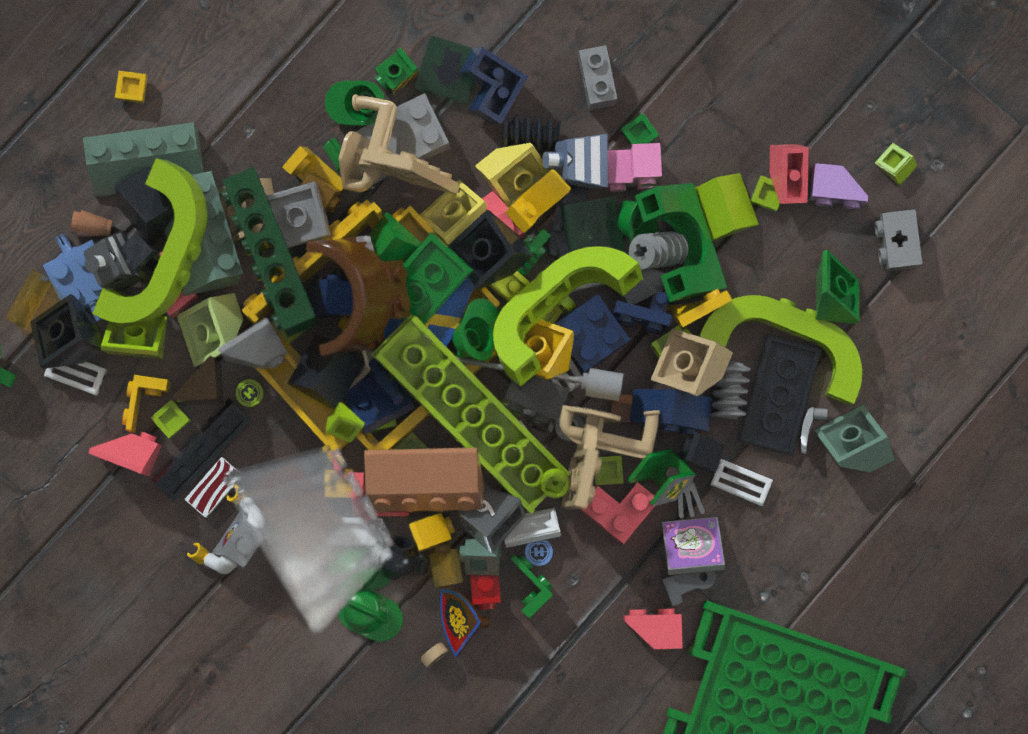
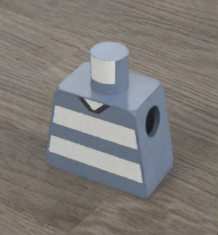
[542,134,608,190]

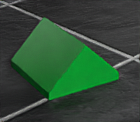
[368,212,421,264]
[815,250,860,324]

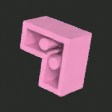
[606,143,662,192]

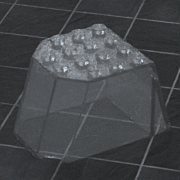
[223,445,393,634]

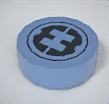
[525,540,553,566]

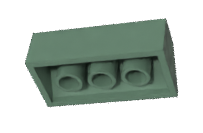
[83,122,204,198]
[164,171,243,296]

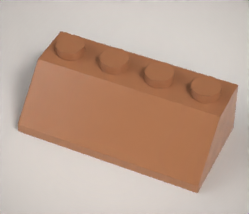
[364,448,485,513]

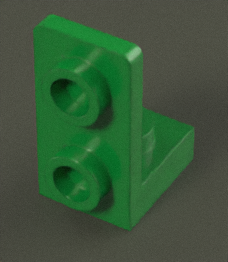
[510,554,553,618]

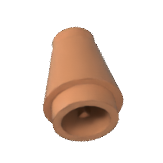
[70,210,112,237]

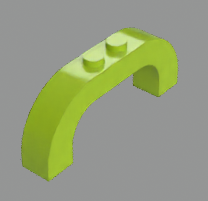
[92,158,208,324]
[493,246,643,387]
[699,295,862,406]

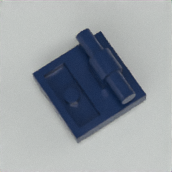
[613,292,672,334]
[343,359,414,434]

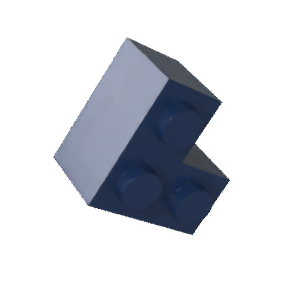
[460,47,528,124]
[303,275,354,318]
[630,389,712,435]

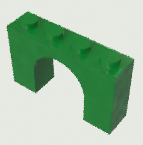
[635,183,727,302]

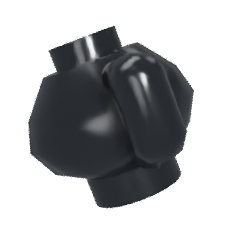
[364,536,431,580]

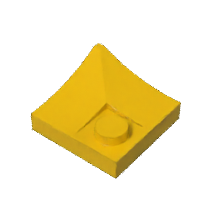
[667,289,732,328]

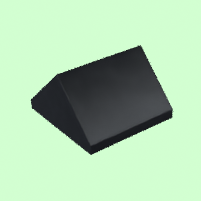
[115,167,174,246]
[287,335,364,410]

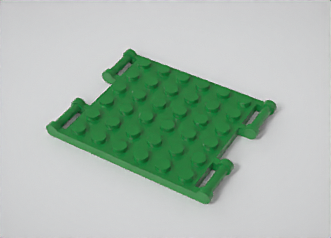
[663,600,907,734]

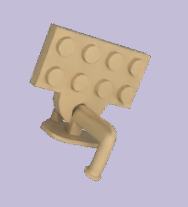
[339,94,460,194]
[560,405,660,510]

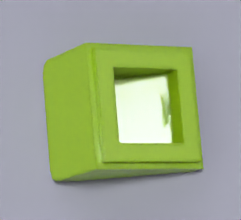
[875,143,917,185]
[326,402,364,443]

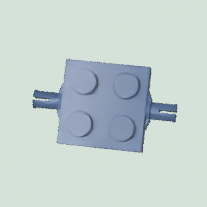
[43,233,118,322]

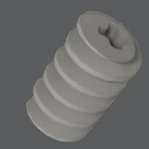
[629,231,688,270]
[710,361,751,419]

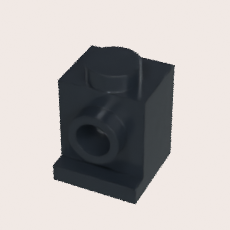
[121,232,161,282]

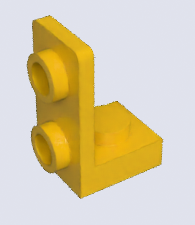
[282,146,343,191]
[505,169,571,233]
[122,375,171,433]

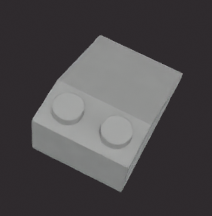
[356,93,450,184]

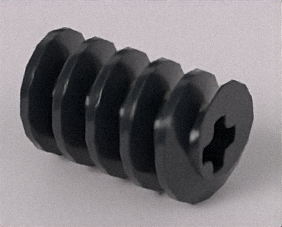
[503,113,561,153]

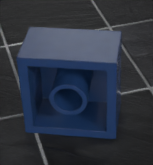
[555,294,631,373]

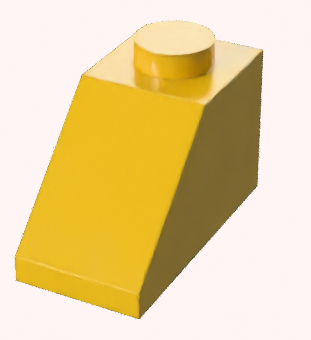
[409,513,455,552]

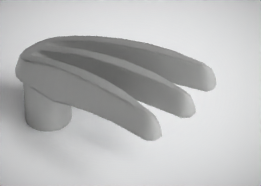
[801,407,828,454]
[677,473,705,519]

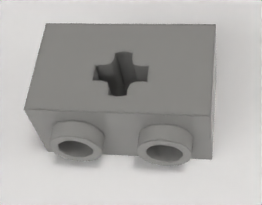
[578,45,617,111]
[875,209,922,272]

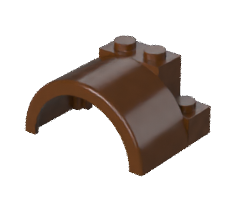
[307,236,410,356]

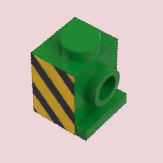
[374,47,419,95]

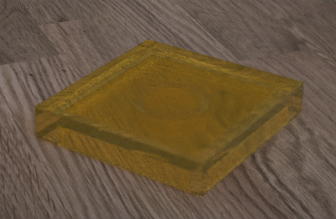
[5,269,52,329]

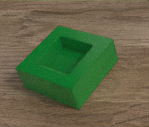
[620,113,659,146]

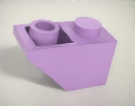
[809,163,868,209]

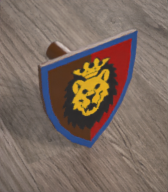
[440,588,490,658]

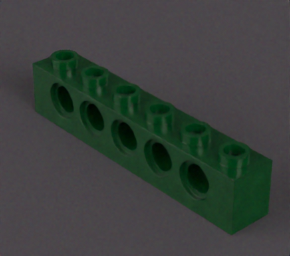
[221,167,319,338]

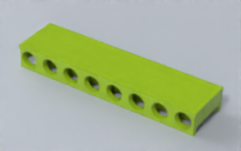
[371,315,570,514]

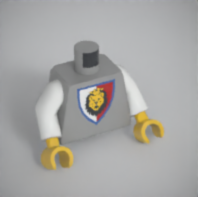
[187,485,267,574]

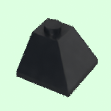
[448,210,533,289]
[30,294,102,369]

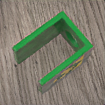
[628,449,697,506]

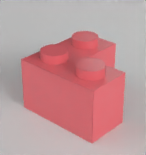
[580,482,654,544]

